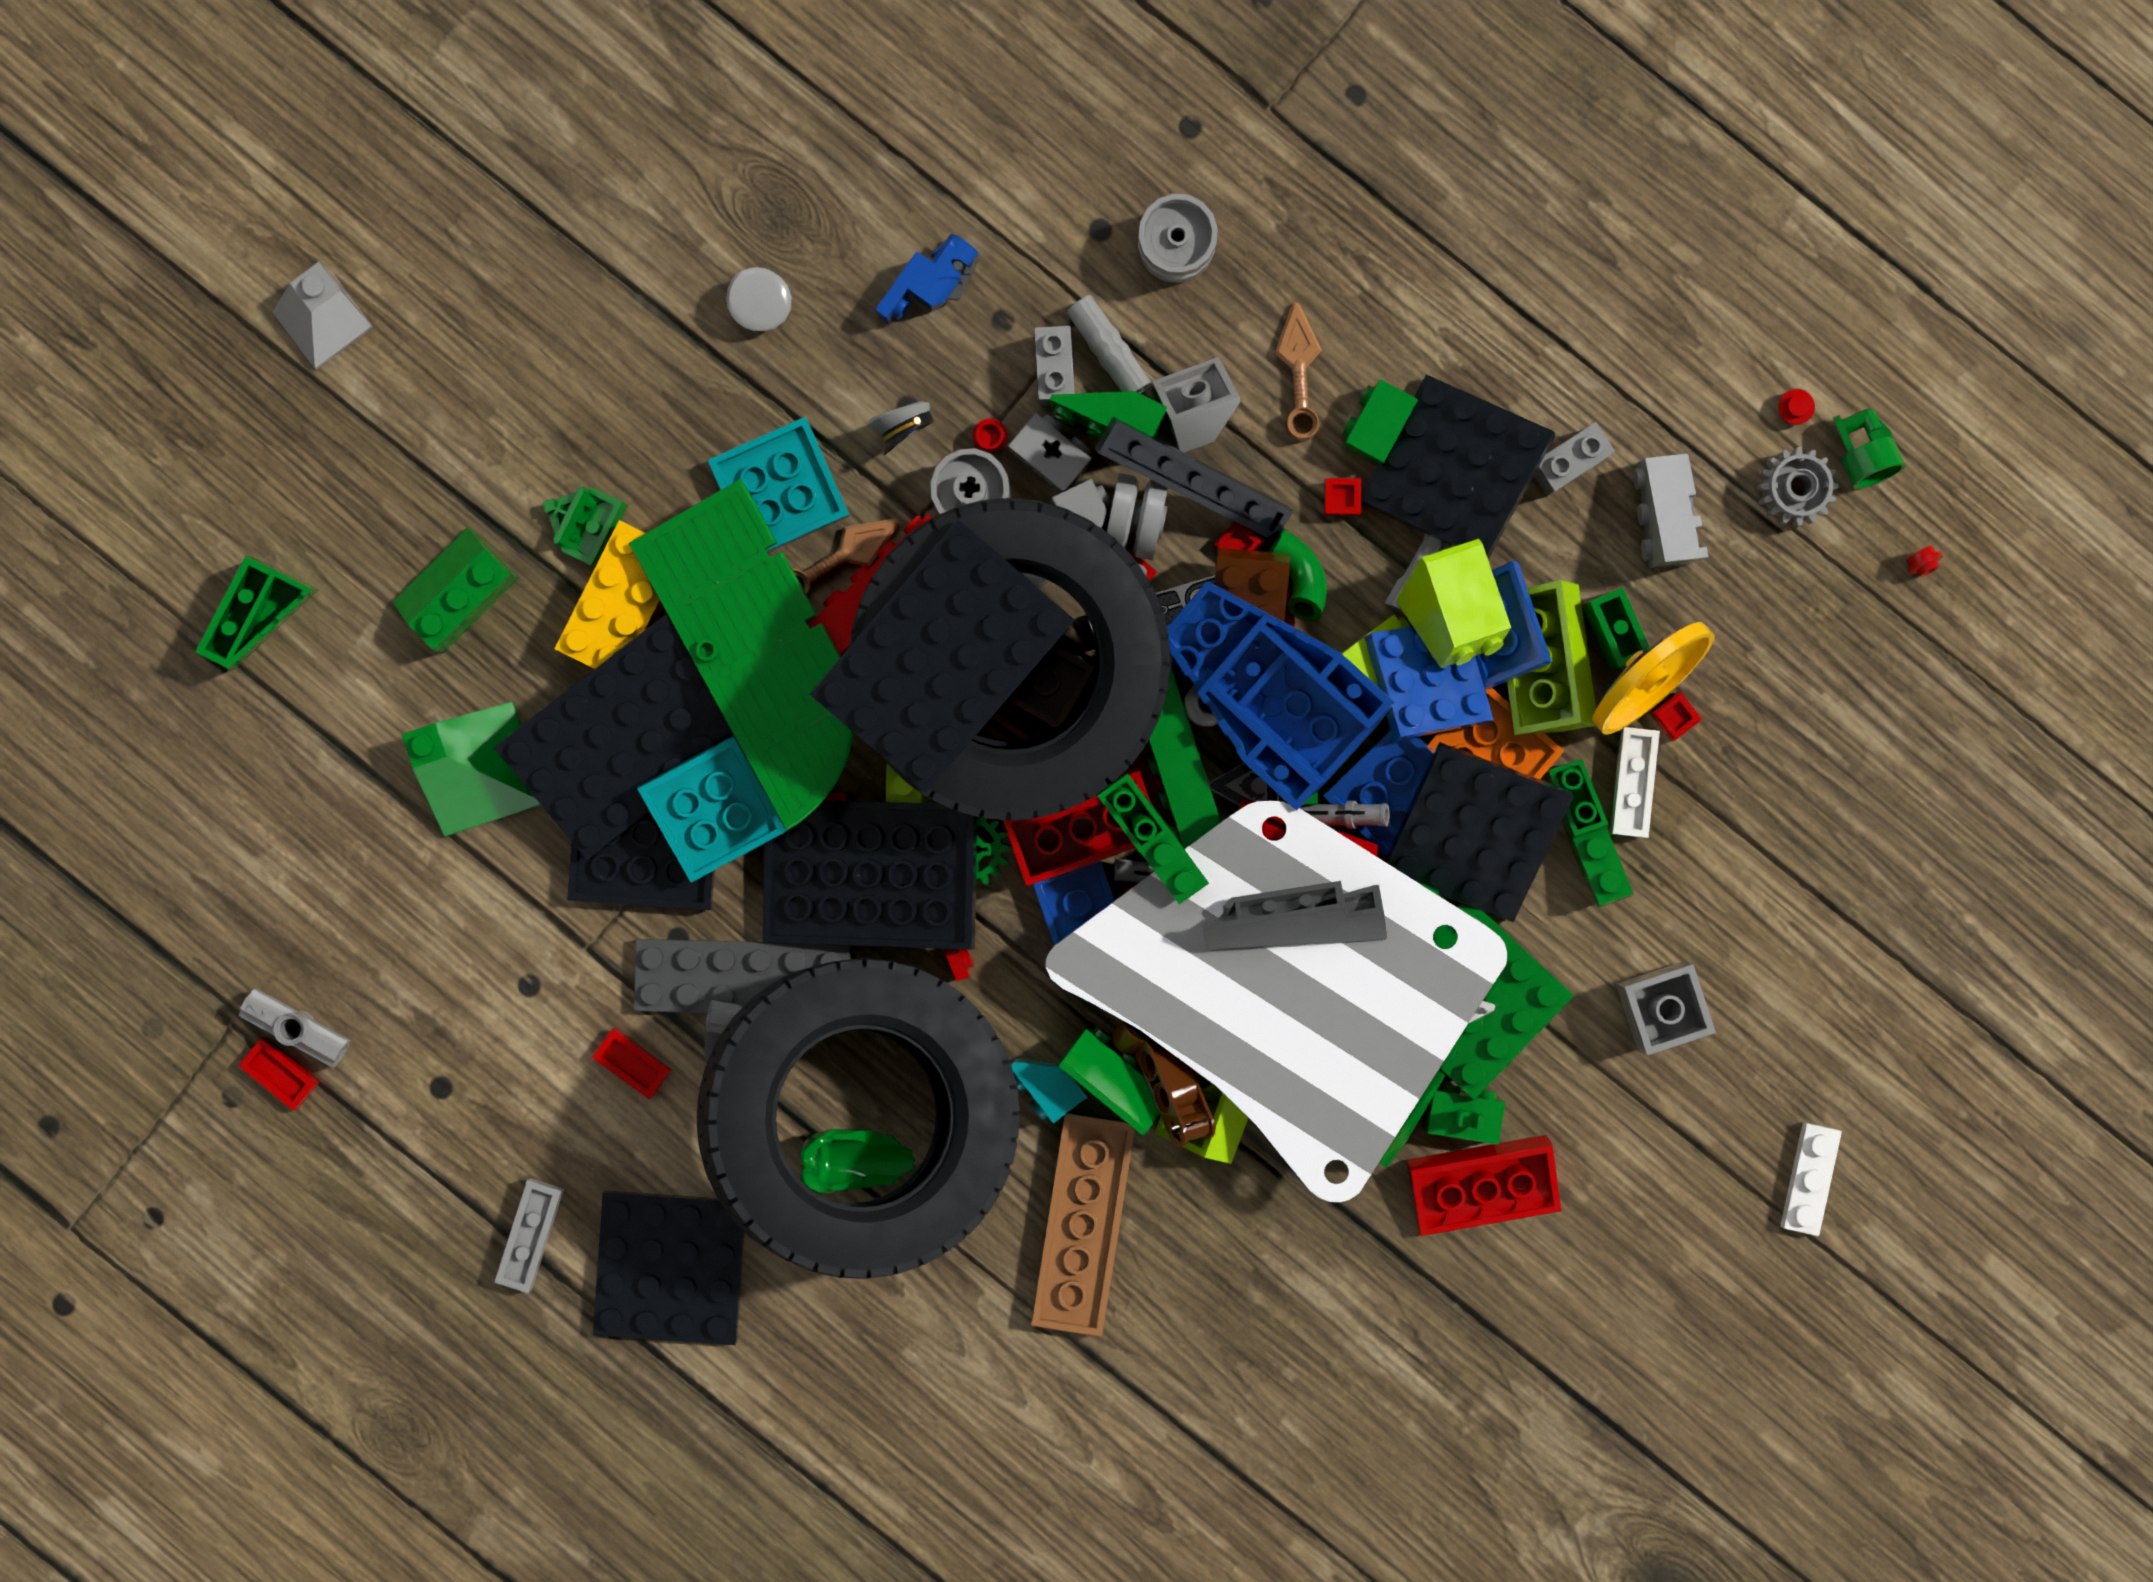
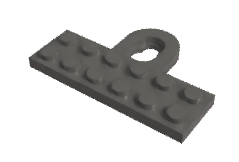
[634,939,851,1061]

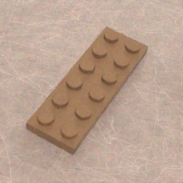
[1031,1112,1135,1337]

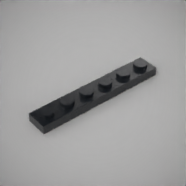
[1095,417,1293,541]

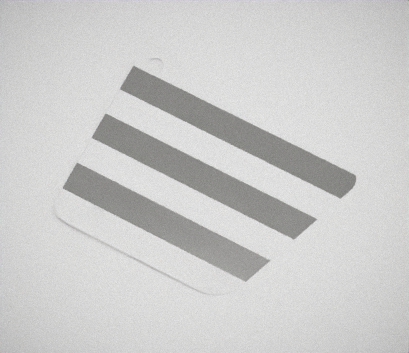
[1046,801,1507,1202]

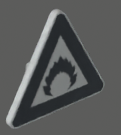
[1209,763,1279,806]

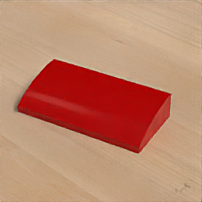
[1406,1135,1562,1236]

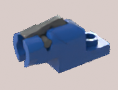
[875,233,979,325]

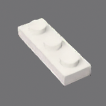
[1610,727,1660,838]
[1780,1122,1842,1236]

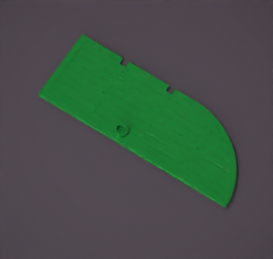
[629,479,853,831]

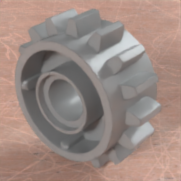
[1756,447,1839,527]

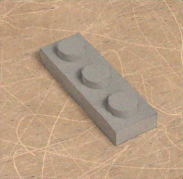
[494,1178,564,1293]

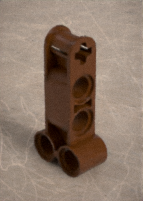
[1113,1021,1216,1148]

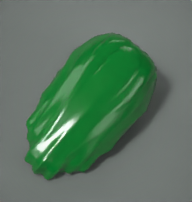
[800,1129,915,1194]

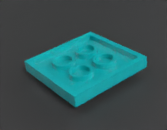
[708,416,850,553]
[637,735,787,882]

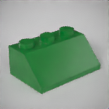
[393,527,519,653]
[1059,1026,1160,1136]

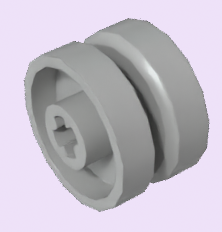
[1137,194,1218,283]
[930,448,1011,514]
[1107,473,1168,561]

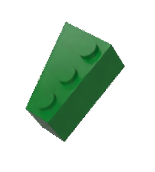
[195,556,319,669]

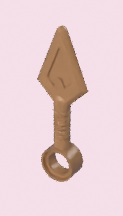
[1274,302,1322,442]
[792,519,900,597]

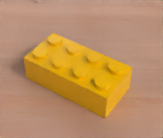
[554,520,664,669]

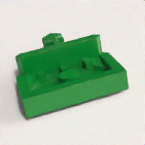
[542,486,628,567]

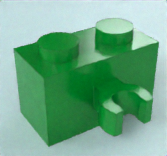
[1423,1082,1506,1145]

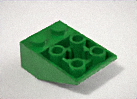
[1050,391,1167,440]

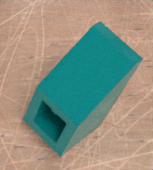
[1011,1058,1087,1123]

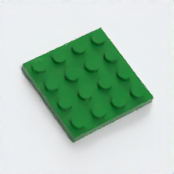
[1433,903,1574,1101]

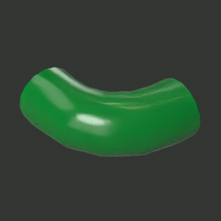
[1268,529,1328,622]

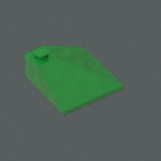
[401,702,541,837]

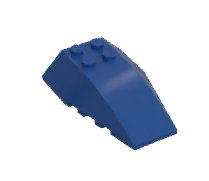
[1167,581,1395,811]

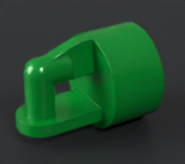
[1833,408,1906,489]

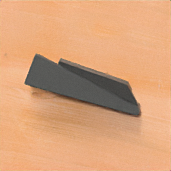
[1203,881,1387,949]

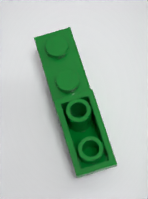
[1548,758,1634,908]
[1097,772,1209,905]

